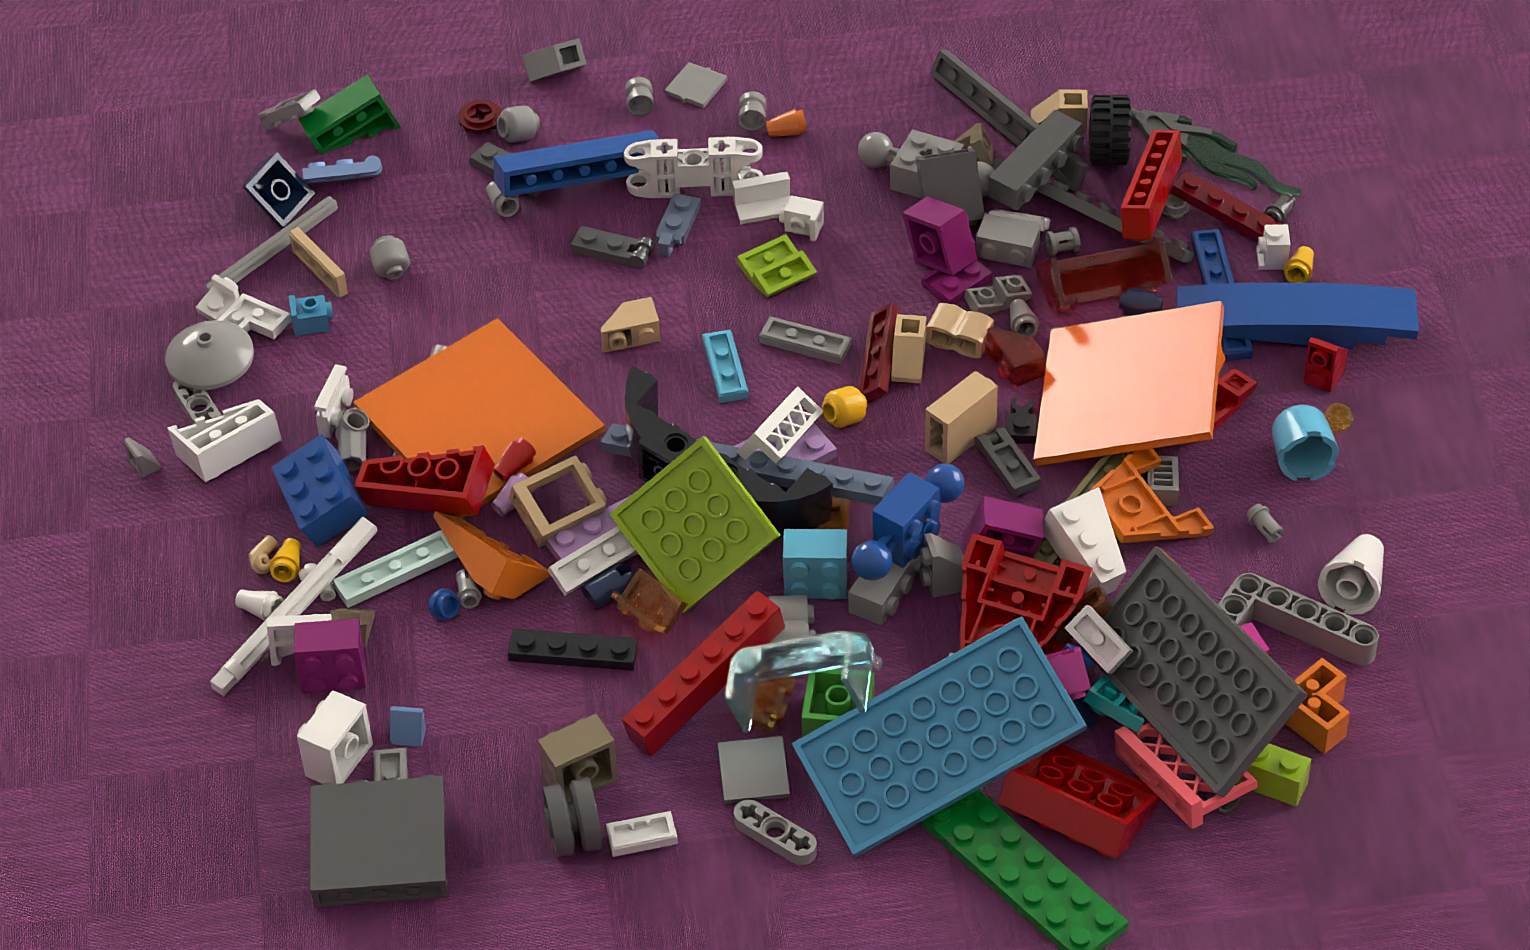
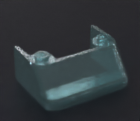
[725,631,874,732]

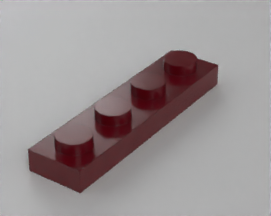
[1170,171,1283,242]
[859,302,900,404]

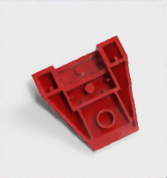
[960,533,1093,650]

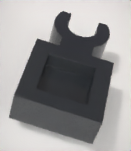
[1006,398,1037,444]

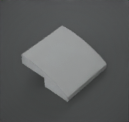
[717,736,790,804]

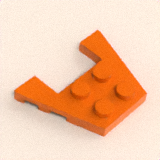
[1089,448,1215,543]

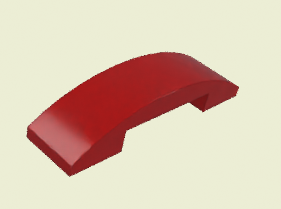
[1184,368,1257,444]

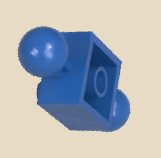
[852,463,965,581]

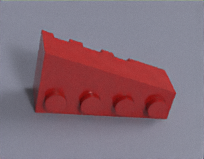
[354,445,495,517]

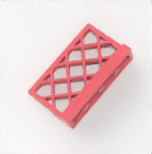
[1115,722,1257,829]

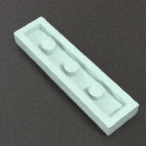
[332,530,458,608]

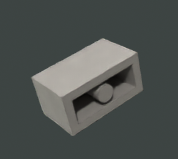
[976,213,1041,268]

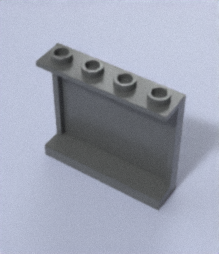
[310,775,449,907]

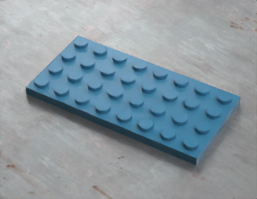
[792,616,1087,858]

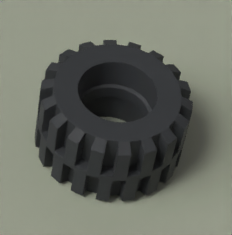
[1089,95,1131,165]

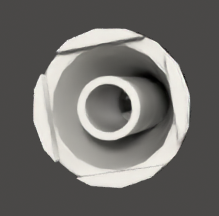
[1317,534,1384,615]

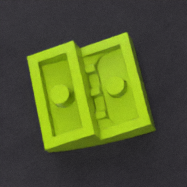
[736,234,817,297]

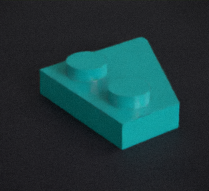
[1083,674,1144,733]

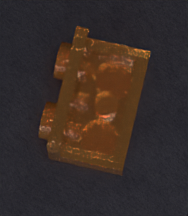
[610,568,688,635]
[735,664,796,732]

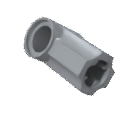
[335,408,370,472]

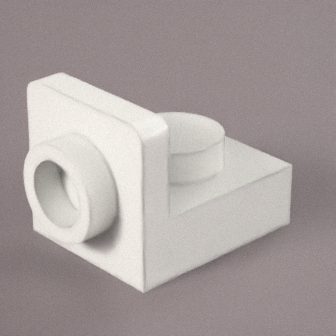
[196,274,240,321]

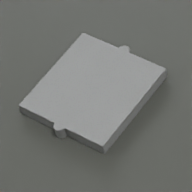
[665,62,728,108]

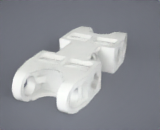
[624,137,763,198]

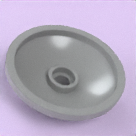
[165,320,254,390]

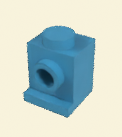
[289,295,334,336]

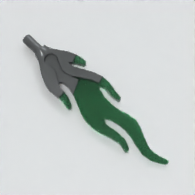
[1131,107,1301,195]

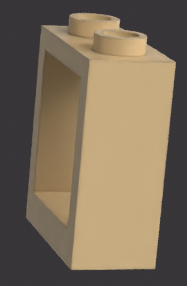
[509,455,607,548]

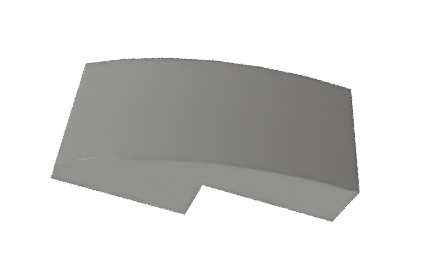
[964,275,1032,315]

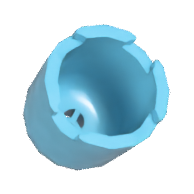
[1272,404,1339,481]

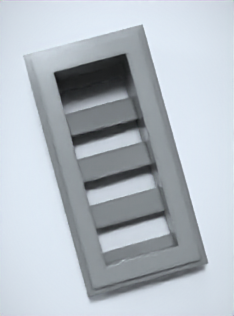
[1147,456,1179,506]

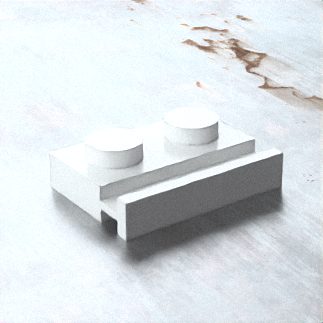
[314,364,353,438]

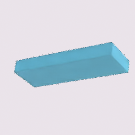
[702,329,749,403]

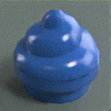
[428,588,460,620]

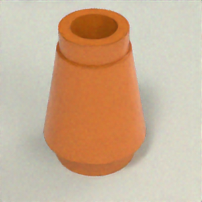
[766,109,808,137]

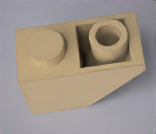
[1031,89,1088,133]
[601,297,661,353]
[891,314,926,383]

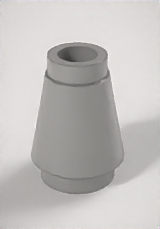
[486,181,519,217]
[1009,299,1039,339]

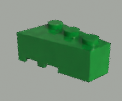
[298,74,402,155]

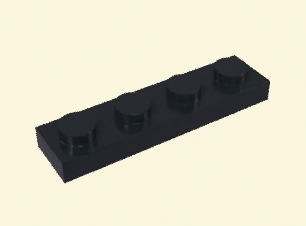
[508,629,638,671]

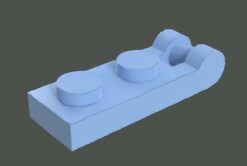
[302,155,382,184]

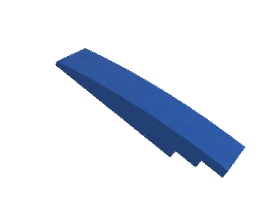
[1176,283,1419,350]

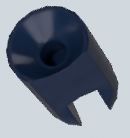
[581,563,638,611]

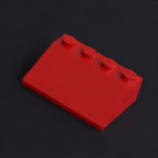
[998,744,1162,859]

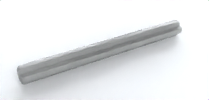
[205,196,338,293]

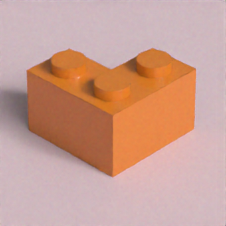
[1285,658,1350,754]

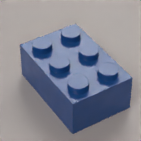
[271,434,368,547]

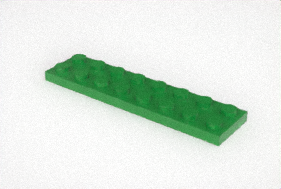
[919,790,1129,950]

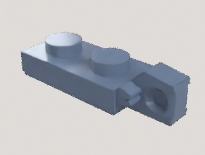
[656,193,701,257]

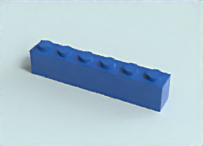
[493,130,659,197]

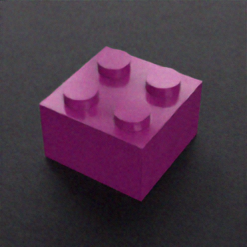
[902,196,977,276]
[294,618,366,693]

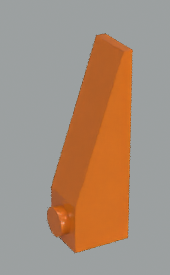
[433,511,550,600]

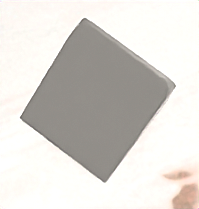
[124,437,161,477]

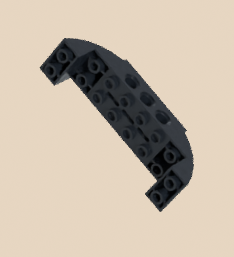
[625,366,833,537]

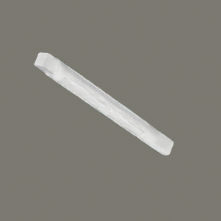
[210,517,378,697]

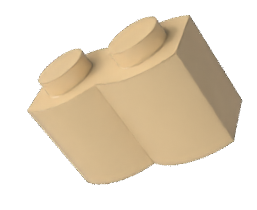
[926,303,994,358]

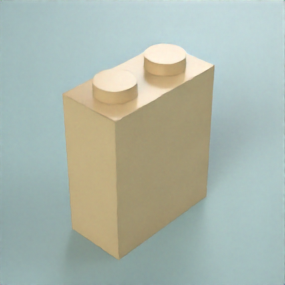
[925,371,998,464]

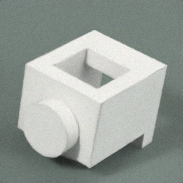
[779,195,824,241]
[1256,224,1290,270]

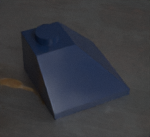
[243,152,315,229]

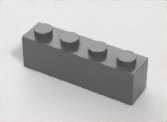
[988,110,1084,211]

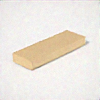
[289,227,348,298]

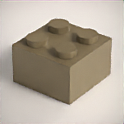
[538,714,618,803]

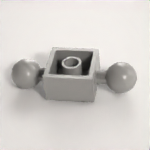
[858,129,995,198]

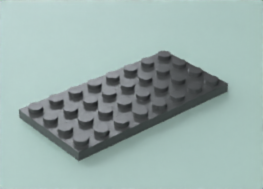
[1077,546,1308,797]

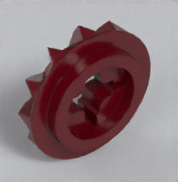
[458,100,502,134]

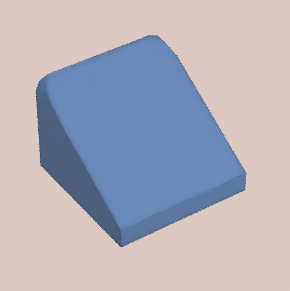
[390,706,426,747]

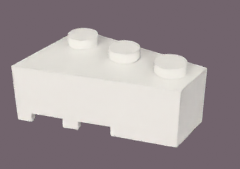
[167,399,282,482]

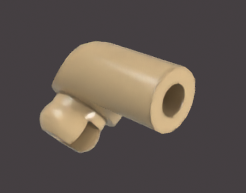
[249,535,278,574]

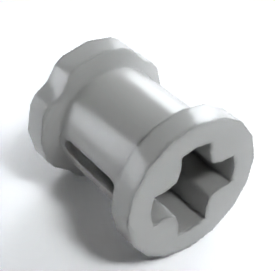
[1045,227,1080,257]

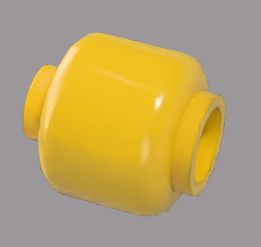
[821,386,867,428]

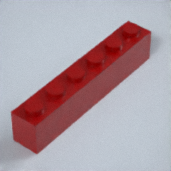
[1120,130,1182,242]
[622,591,785,756]

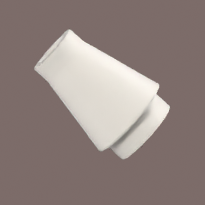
[235,589,284,621]

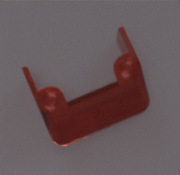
[1035,236,1173,313]

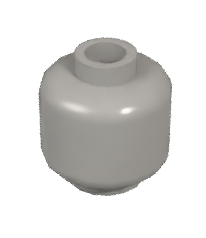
[497,105,540,143]
[369,235,410,280]

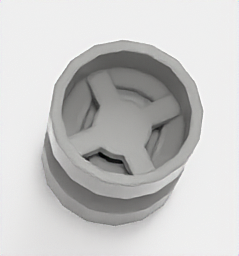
[625,77,654,116]
[738,91,766,130]

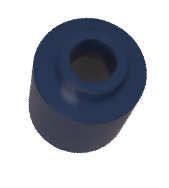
[1119,287,1164,317]

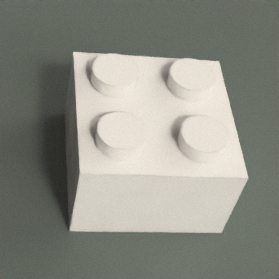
[297,690,373,784]

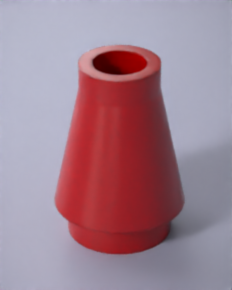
[493,437,536,482]

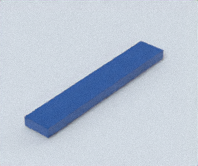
[1191,229,1253,361]

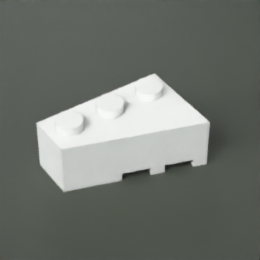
[1043,487,1126,594]

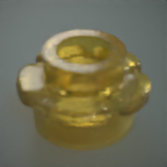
[1324,403,1353,431]

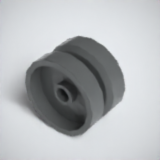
[542,777,603,859]

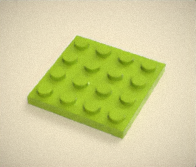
[609,437,781,613]

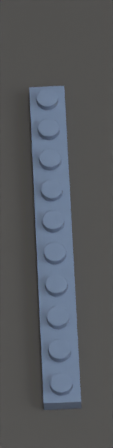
[600,423,894,505]

